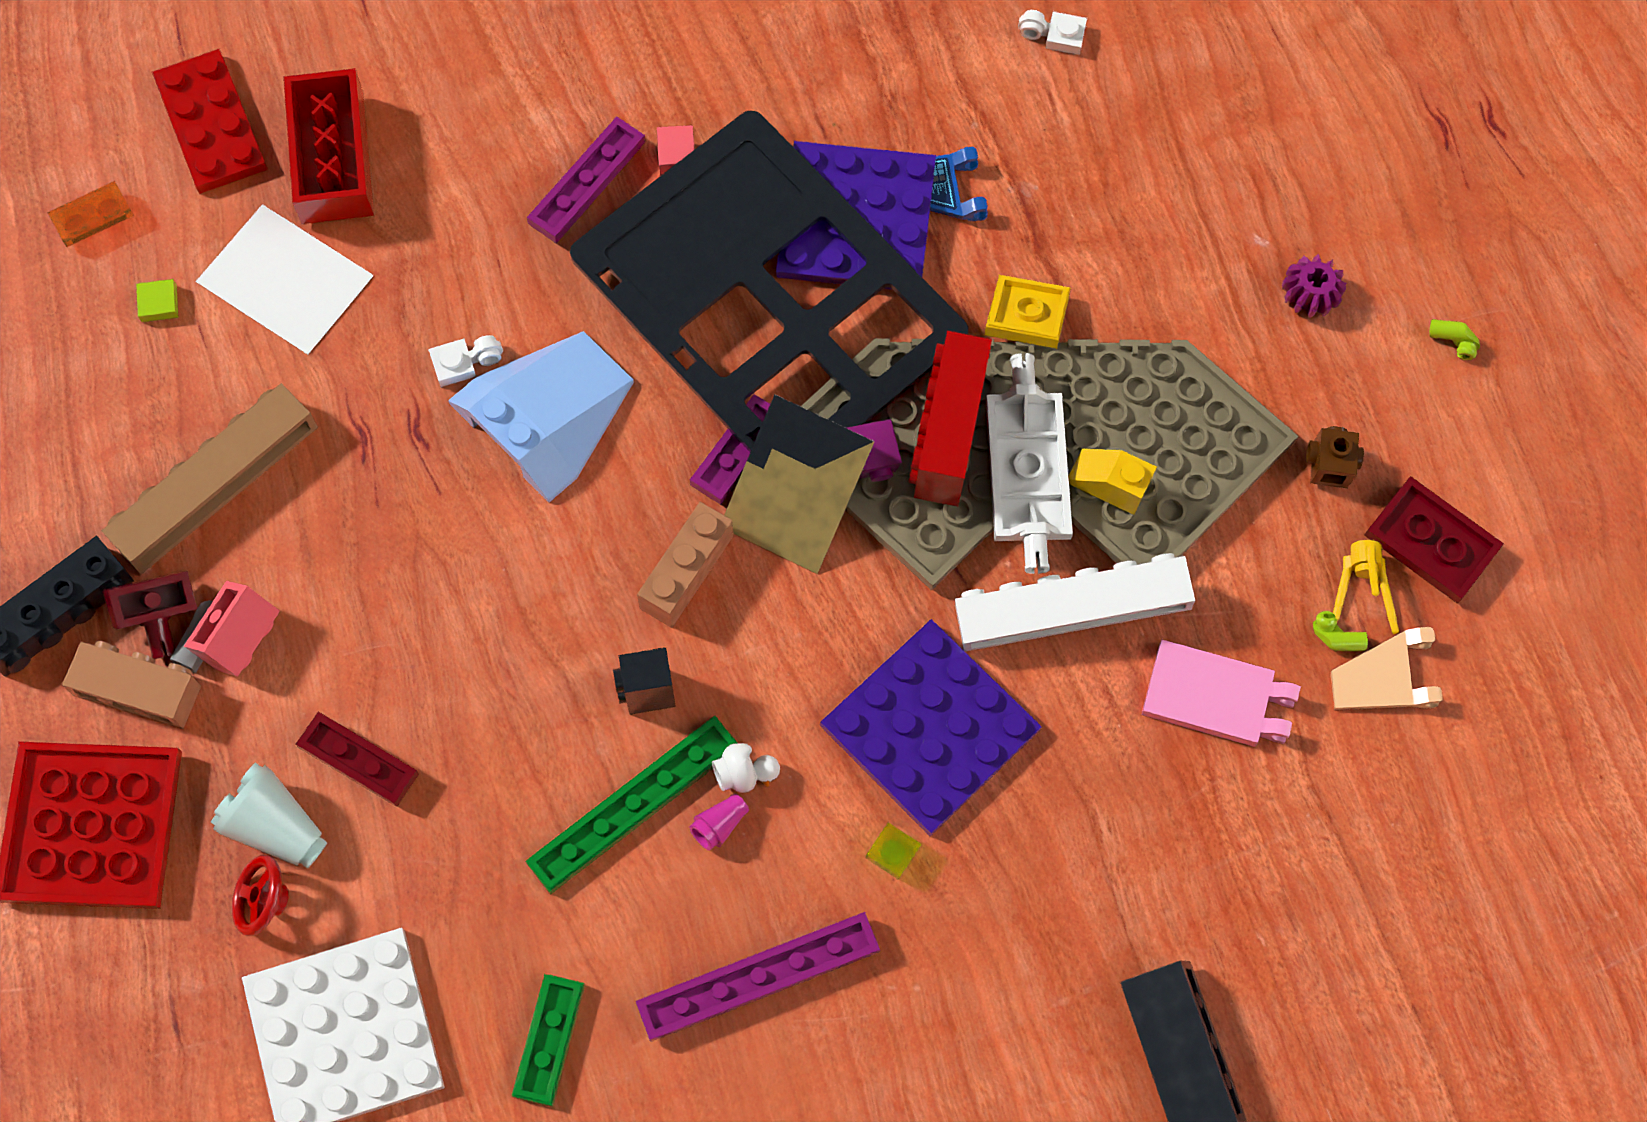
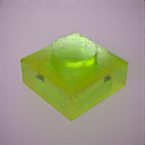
[865,822,922,880]

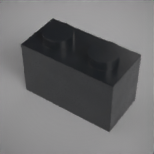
[613,647,676,715]

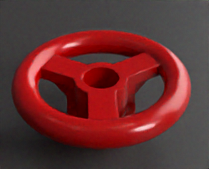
[232,855,289,936]

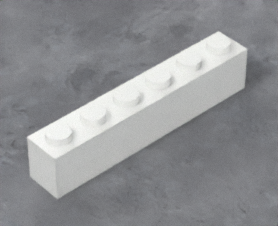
[955,553,1195,651]

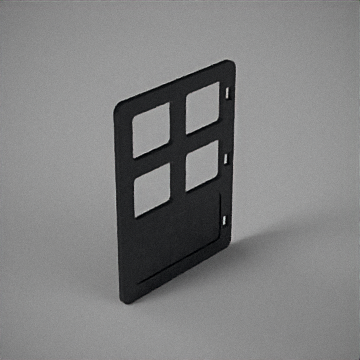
[570,111,968,452]

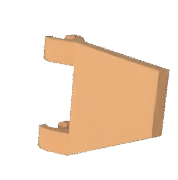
[1331,627,1442,710]

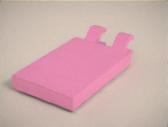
[1141,640,1301,747]

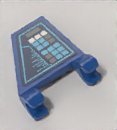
[930,146,988,221]

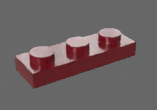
[296,711,419,807]

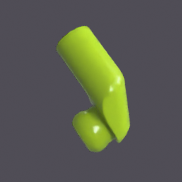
[1429,319,1480,360]
[1313,611,1368,651]

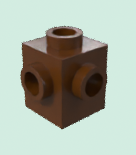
[1306,426,1364,488]

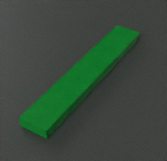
[525,715,737,895]

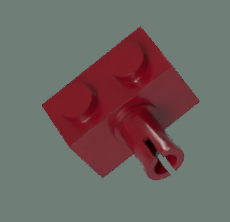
[103,571,197,659]

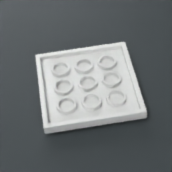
[242,928,445,1122]

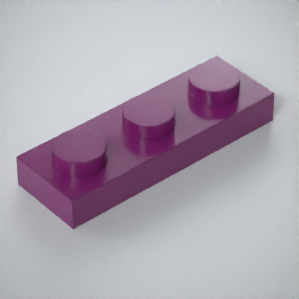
[690,394,770,505]

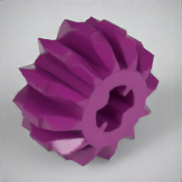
[1282,254,1346,318]

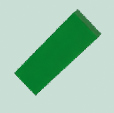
[511,974,585,1107]

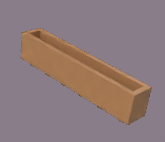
[101,383,318,575]

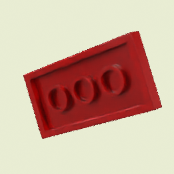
[152,48,268,194]

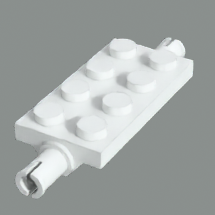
[986,353,1073,574]

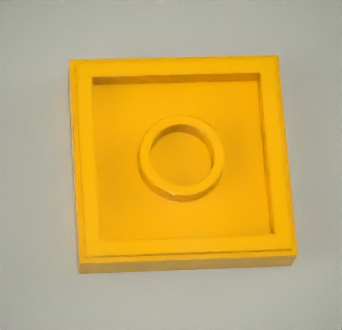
[985,275,1071,349]

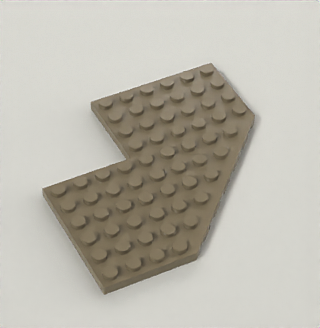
[801,339,1298,590]

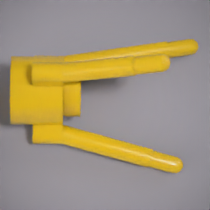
[1333,540,1399,634]

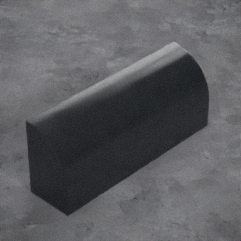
[1120,960,1247,1122]

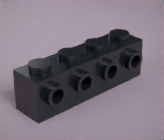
[0,535,134,677]

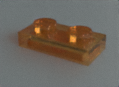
[47,181,134,247]

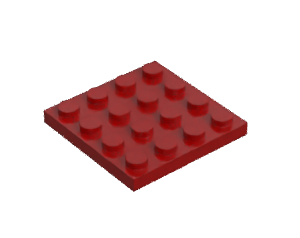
[0,742,182,909]

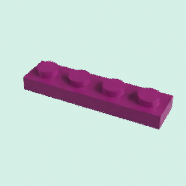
[527,116,645,244]

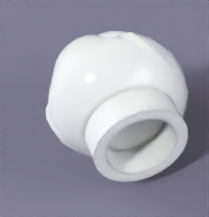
[712,743,780,793]

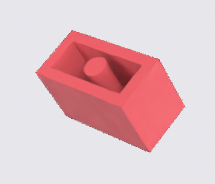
[184,581,280,677]

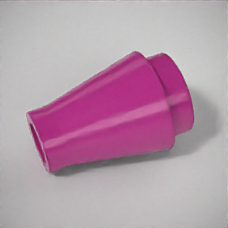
[689,793,749,851]

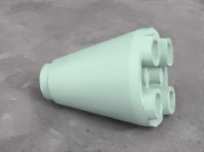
[211,762,328,869]

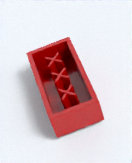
[283,68,374,224]
[909,331,992,507]

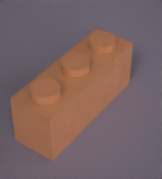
[637,502,733,628]
[62,641,201,729]

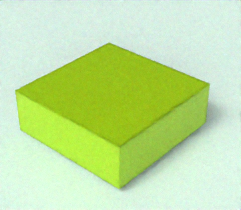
[136,279,178,322]

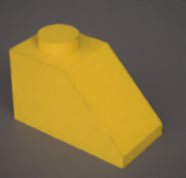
[1068,449,1157,515]

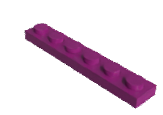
[636,912,880,1042]

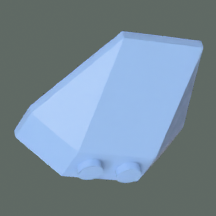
[448,331,634,503]

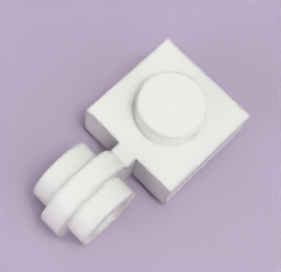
[1018,10,1087,55]
[429,335,503,387]

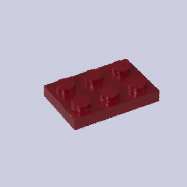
[1364,476,1504,604]

